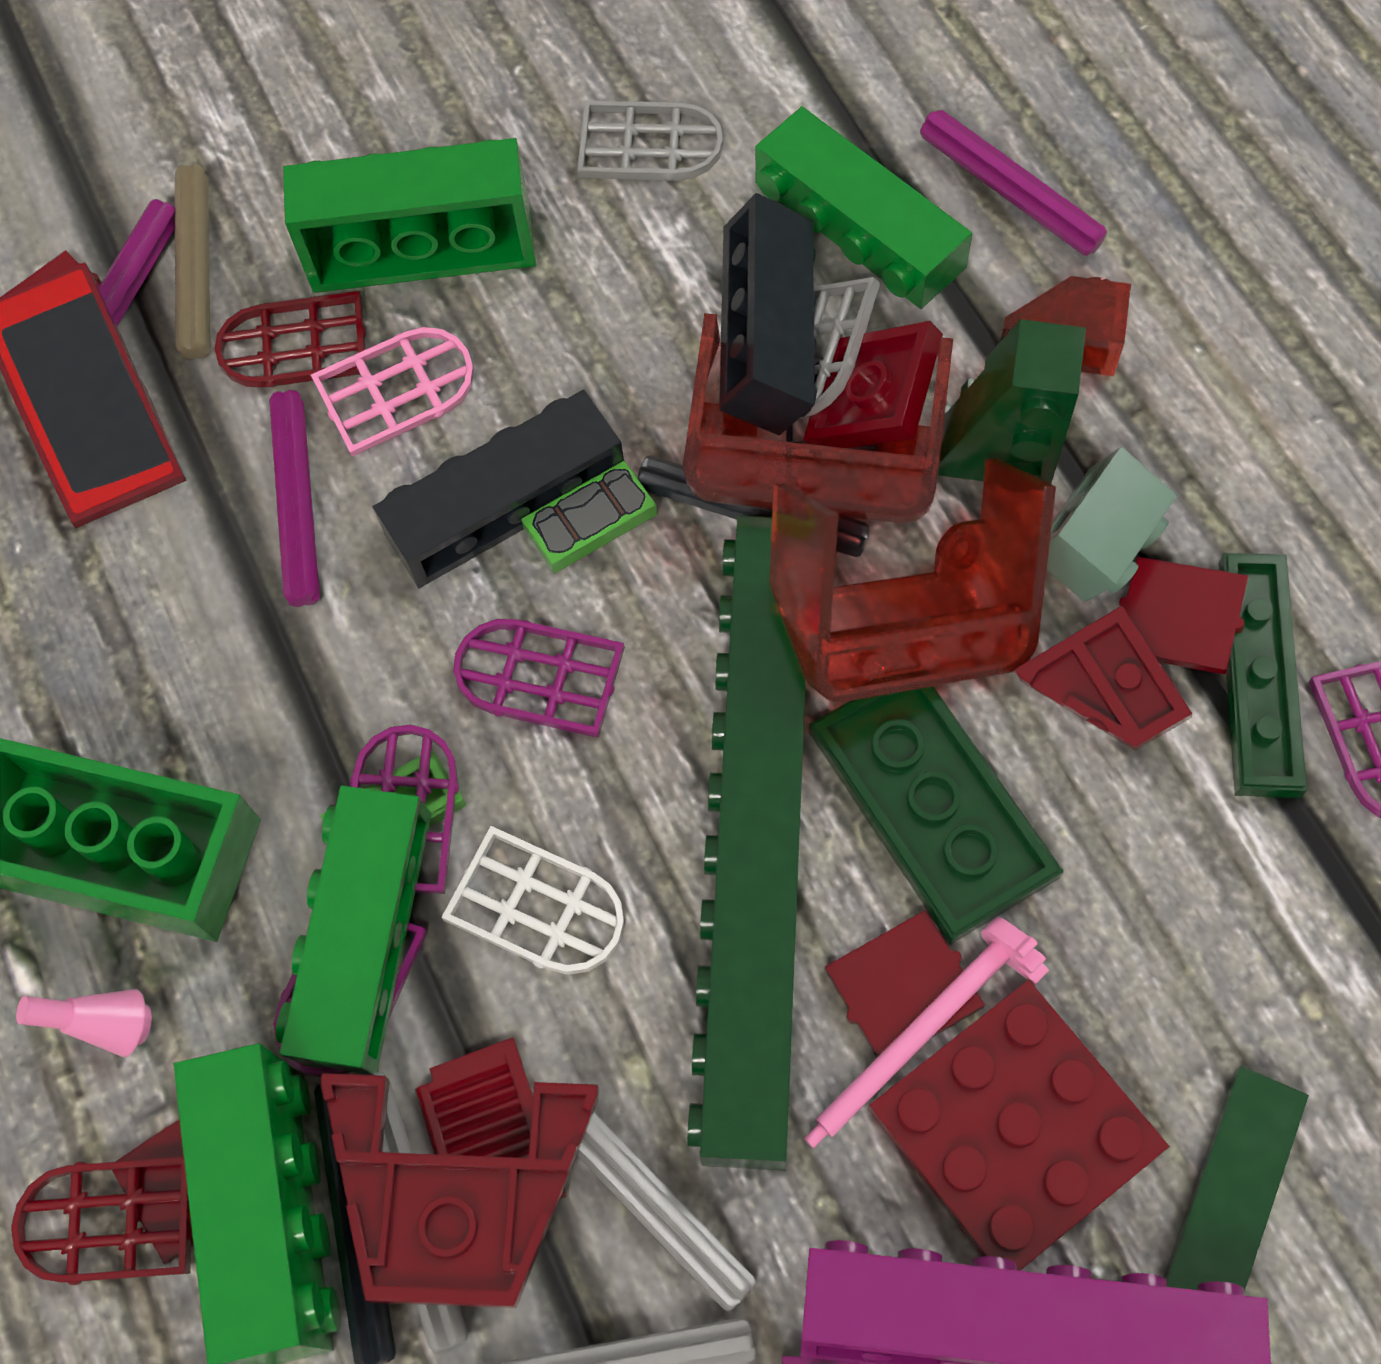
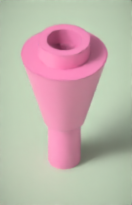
[16,989,152,1057]

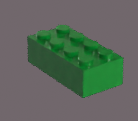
[283,138,536,293]
[0,738,261,942]
[173,1043,341,1364]

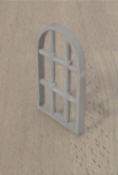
[577,101,723,181]
[799,277,880,419]

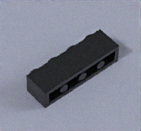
[719,193,817,436]
[372,389,624,589]

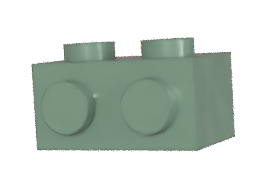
[1029,447,1177,602]

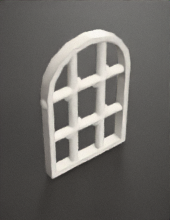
[441,826,625,975]

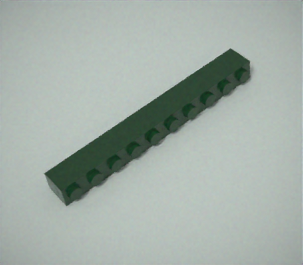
[687,516,812,1171]

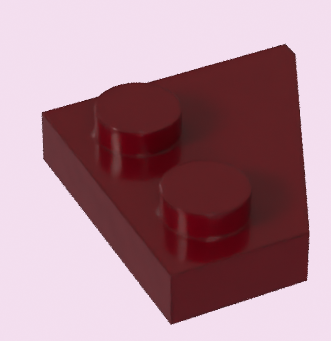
[1014,605,1193,751]

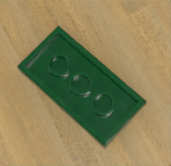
[808,662,1064,945]

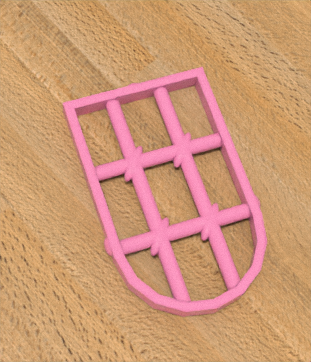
[311,327,474,457]

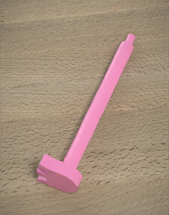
[804,916,1049,1149]

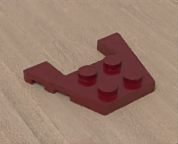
[321,1073,599,1309]

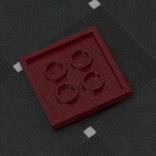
[867,979,1170,1271]

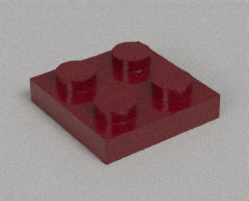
[803,320,943,453]

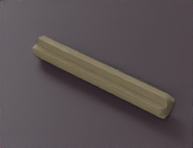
[175,163,210,360]

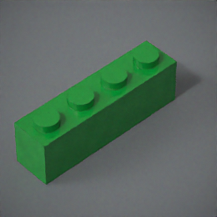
[755,106,973,309]
[276,786,431,1075]

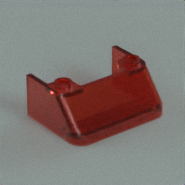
[683,313,953,523]
[769,458,1056,702]

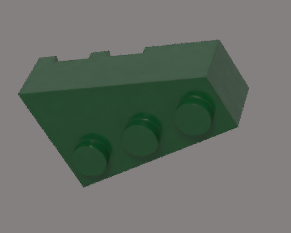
[929,319,1086,492]

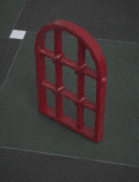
[214,291,367,388]
[11,1156,192,1285]

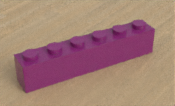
[801,1240,1271,1364]

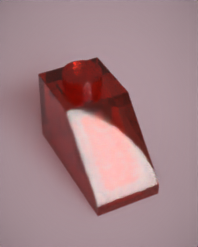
[999,276,1131,376]

